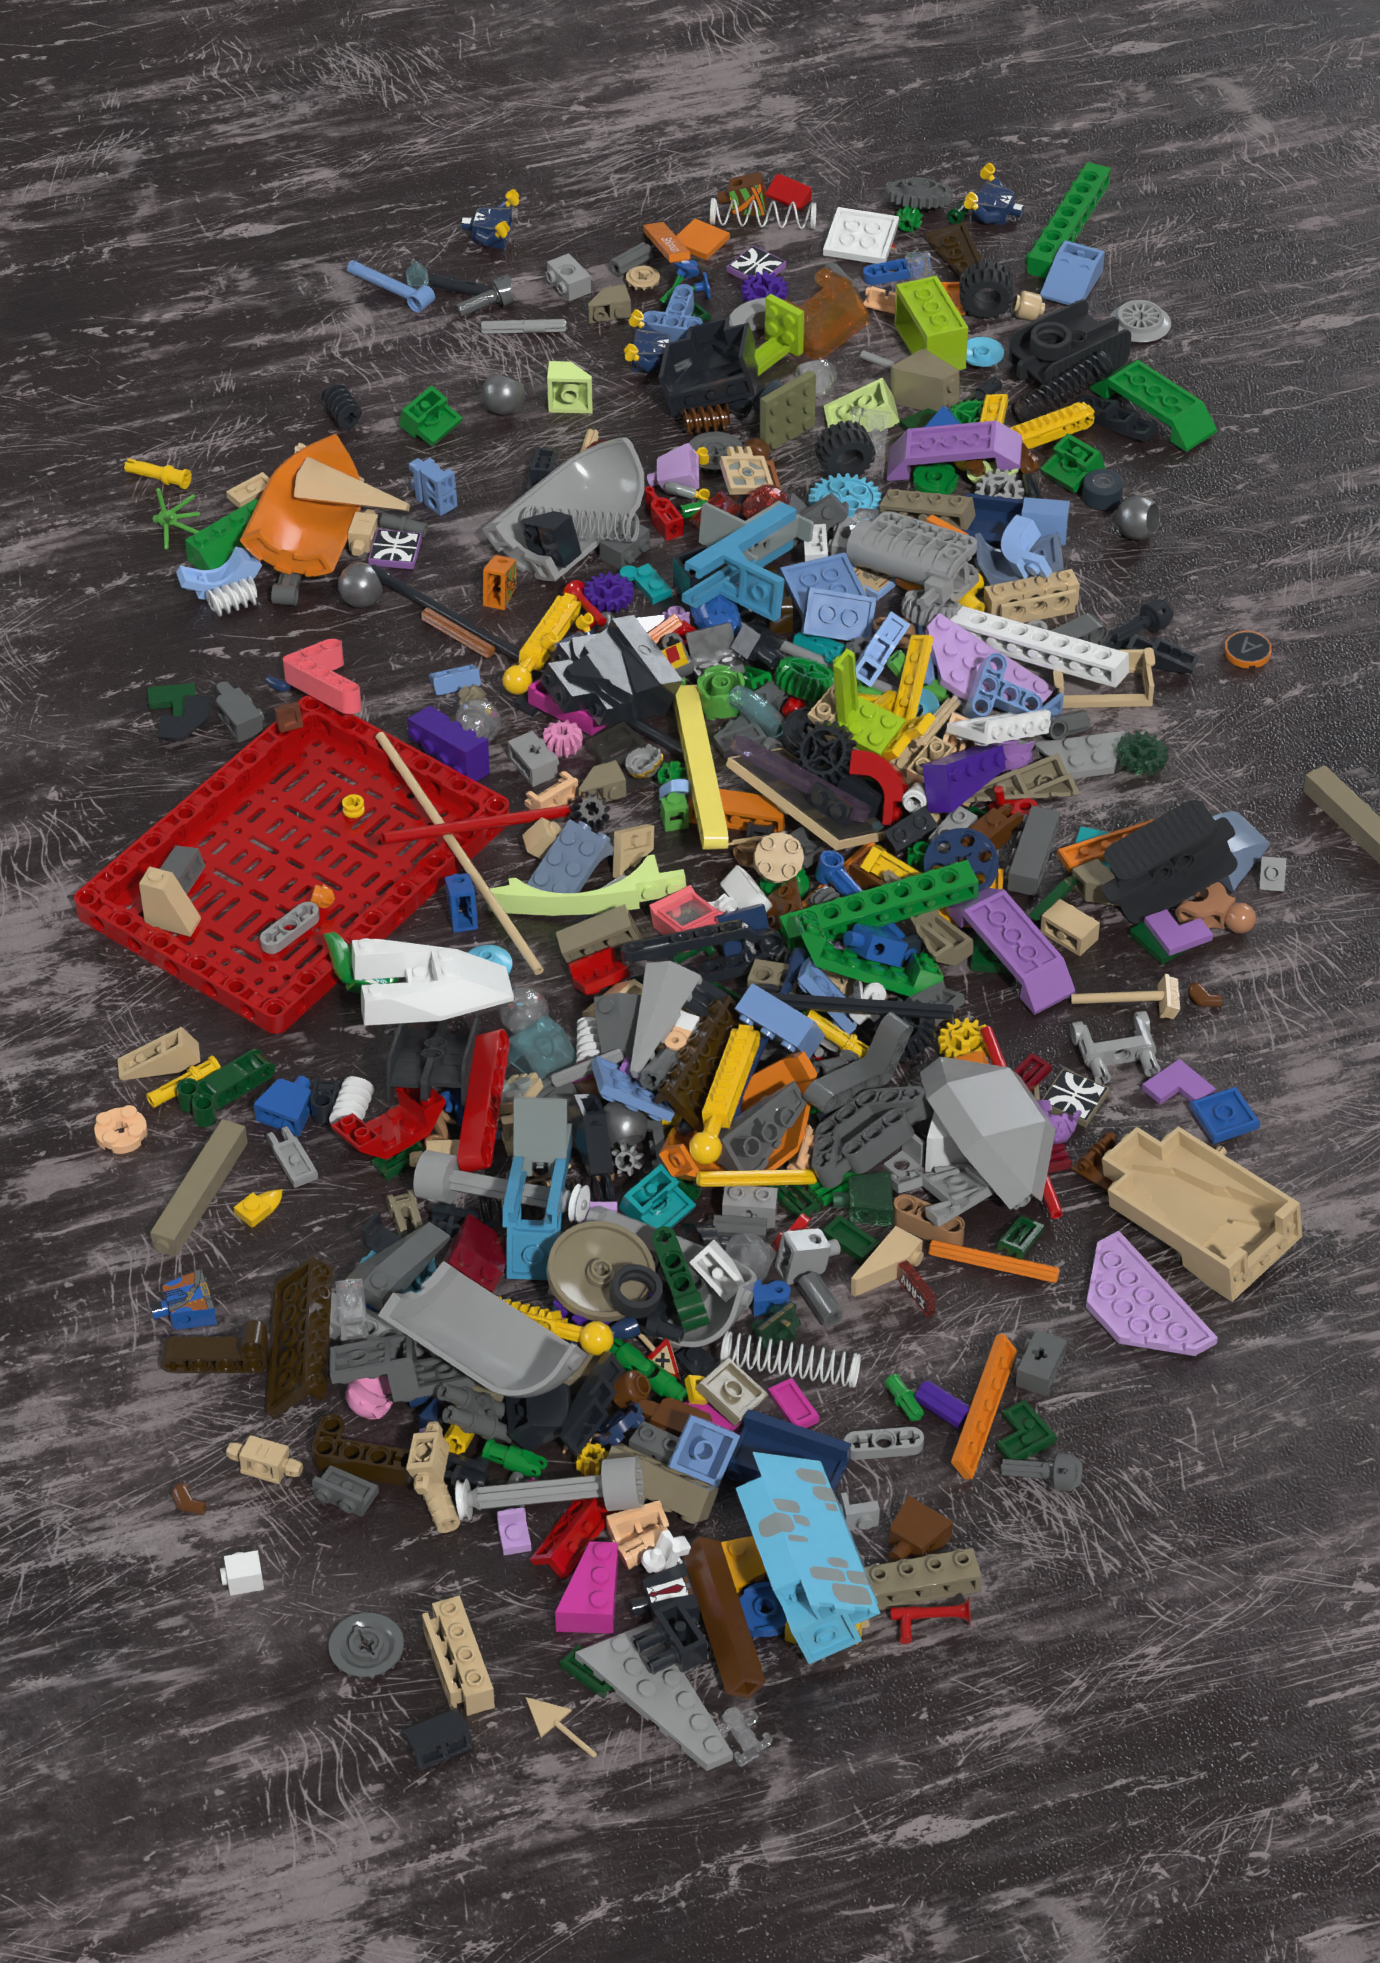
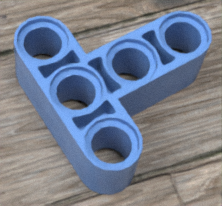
[642,284,703,342]
[965,653,1043,719]

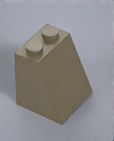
[891,348,960,411]

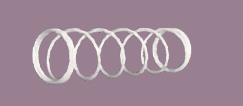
[710,198,816,230]

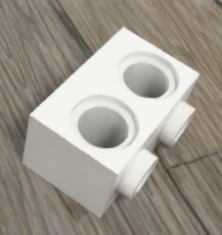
[804,524,828,562]

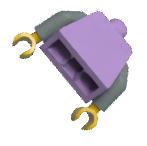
[647,443,710,503]

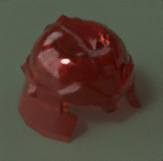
[742,484,789,519]

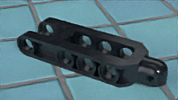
[621,919,784,984]

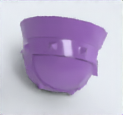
[989,740,1036,775]
[1036,1100,1082,1145]

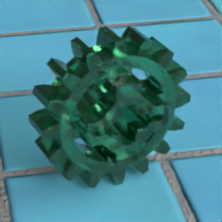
[1116,730,1169,775]

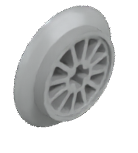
[1109,300,1171,342]

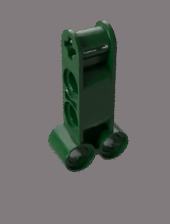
[176,1049,276,1127]
[652,1226,710,1333]

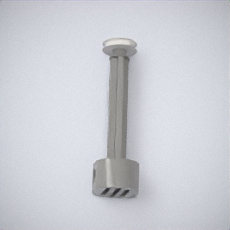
[414,1150,590,1224]
[455,1456,645,1521]

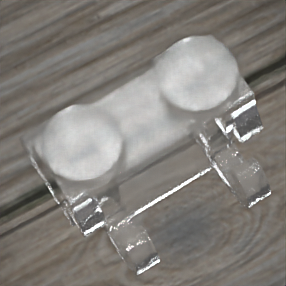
[717,1707,773,1767]

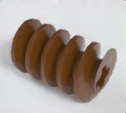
[683,403,730,436]

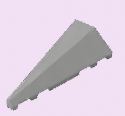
[630,961,702,1078]

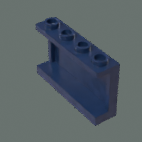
[960,493,1024,549]
[724,1409,851,1493]

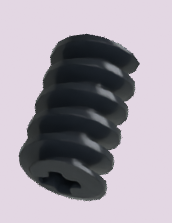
[321,384,362,430]

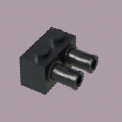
[731,623,788,669]
[631,1599,708,1675]

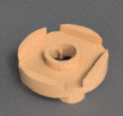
[94,1105,147,1154]

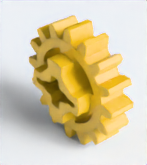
[938,1018,989,1059]

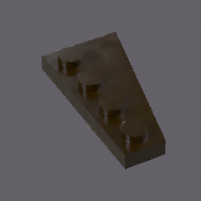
[924,222,982,276]

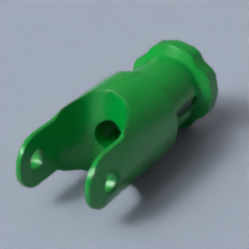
[482,1439,548,1478]

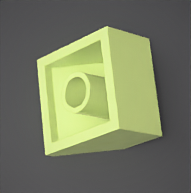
[547,361,593,413]

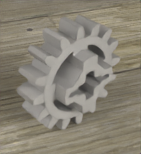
[975,468,1024,499]

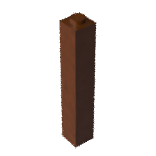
[683,1536,766,1699]

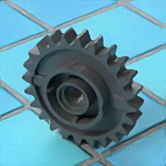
[886,177,953,209]

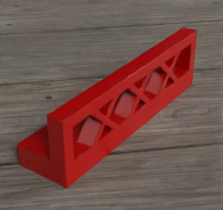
[530,1497,617,1578]

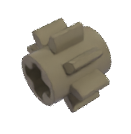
[458,684,487,713]

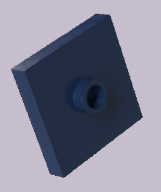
[715,903,771,957]

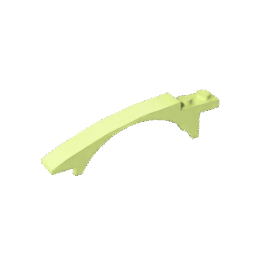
[488,855,686,916]

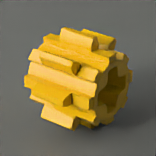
[576,1443,609,1476]

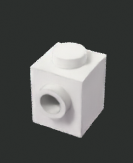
[220,1550,264,1596]

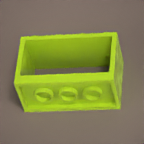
[894,276,968,370]

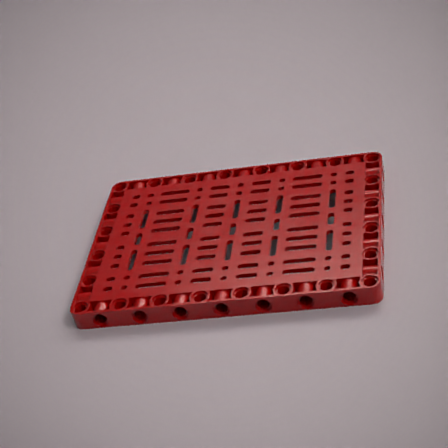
[74,695,510,1034]

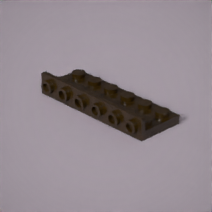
[654,995,761,1133]
[266,1257,333,1418]

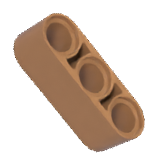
[893,1194,965,1246]

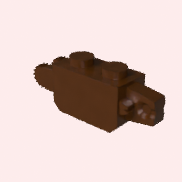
[957,803,1024,863]
[637,1397,712,1438]

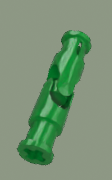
[609,1338,688,1403]

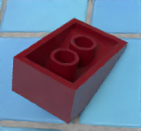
[441,1214,507,1293]

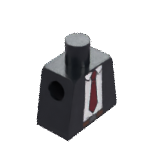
[629,1563,700,1624]

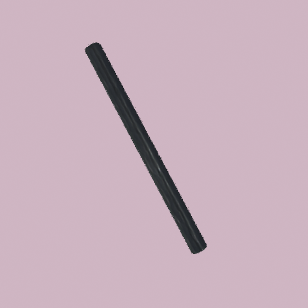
[768,992,954,1020]

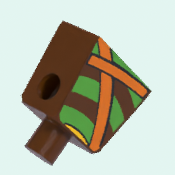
[718,172,767,217]

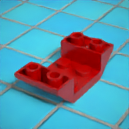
[331,1087,446,1160]

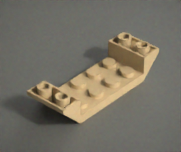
[808,683,954,785]

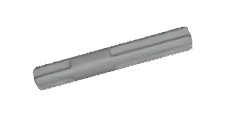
[481,319,566,334]

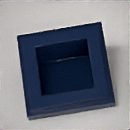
[419,1398,440,1429]

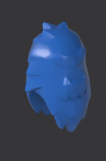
[690,594,742,639]

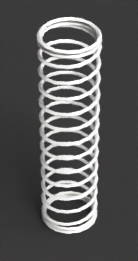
[720,1331,861,1388]

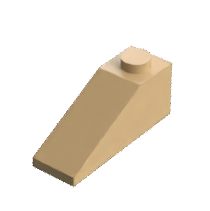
[118,1027,200,1080]
[851,1226,924,1297]

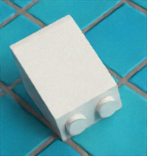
[925,1111,973,1172]

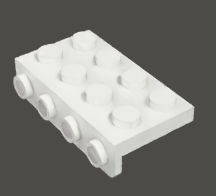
[947,709,1051,746]

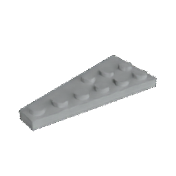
[575,1621,733,1771]

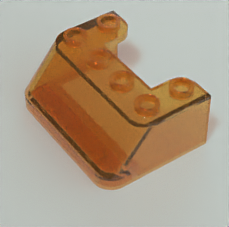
[784,267,869,359]

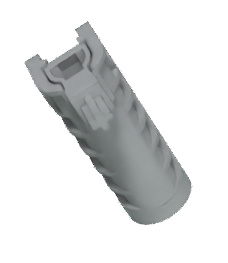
[846,511,979,610]

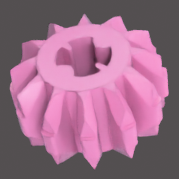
[543,720,583,758]

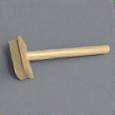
[1071,974,1180,1019]

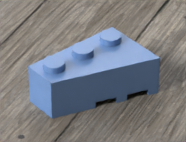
[735,983,825,1059]

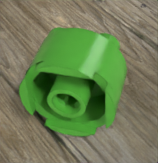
[697,665,745,720]

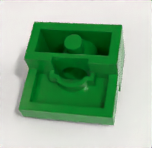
[399,385,463,447]
[1040,433,1106,493]

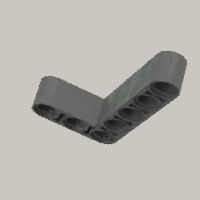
[804,1012,913,1114]

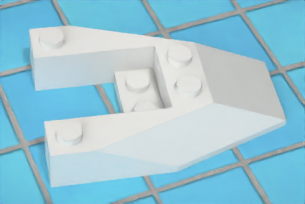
[352,938,514,1026]

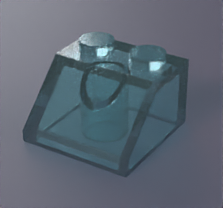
[508,1014,577,1081]

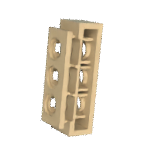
[983,569,1080,623]
[422,1596,495,1716]

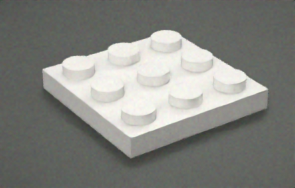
[823,207,899,264]

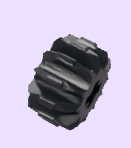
[569,791,610,833]

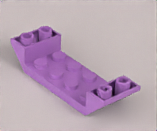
[887,421,1022,481]
[946,888,1075,1015]

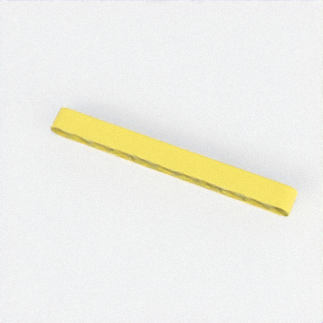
[673,685,728,850]

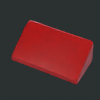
[766,174,812,210]

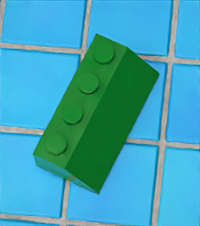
[185,499,259,570]

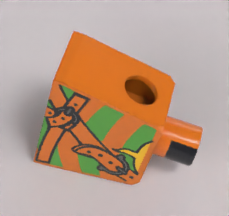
[483,555,517,610]

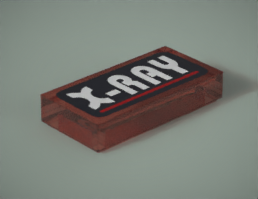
[898,1260,936,1317]

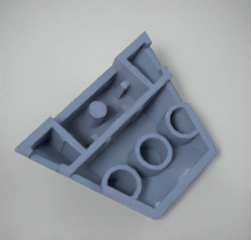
[1212,811,1271,893]

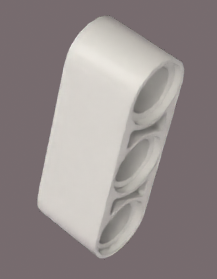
[720,865,773,913]

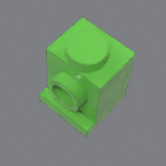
[660,792,689,832]

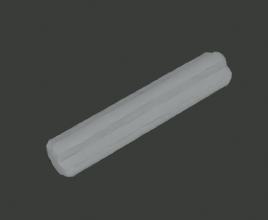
[551,1049,624,1087]

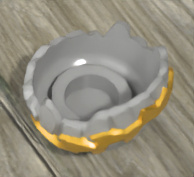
[625,744,664,779]

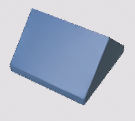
[1022,497,1070,546]

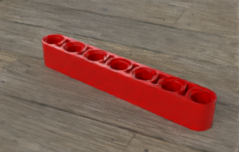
[457,1029,510,1172]

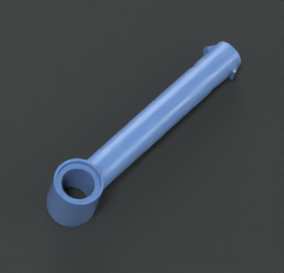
[347,260,435,313]

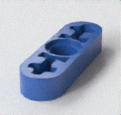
[863,257,923,285]

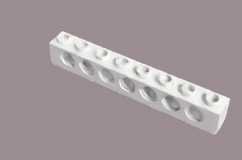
[950,606,1129,688]

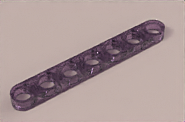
[730,735,871,822]

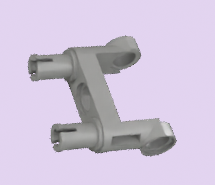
[1070,1011,1161,1084]

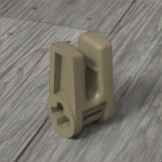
[386,1189,423,1238]

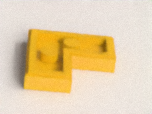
[881,712,936,761]

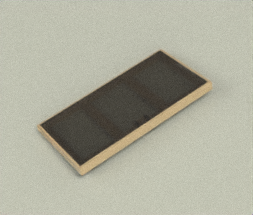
[726,748,889,850]

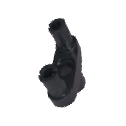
[637,1291,685,1344]

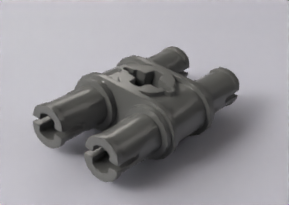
[437,1383,513,1443]

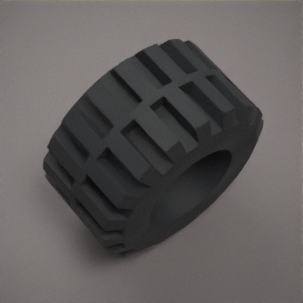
[959,260,1014,319]
[814,420,876,478]

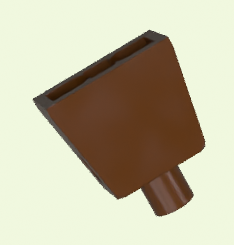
[888,1496,953,1562]

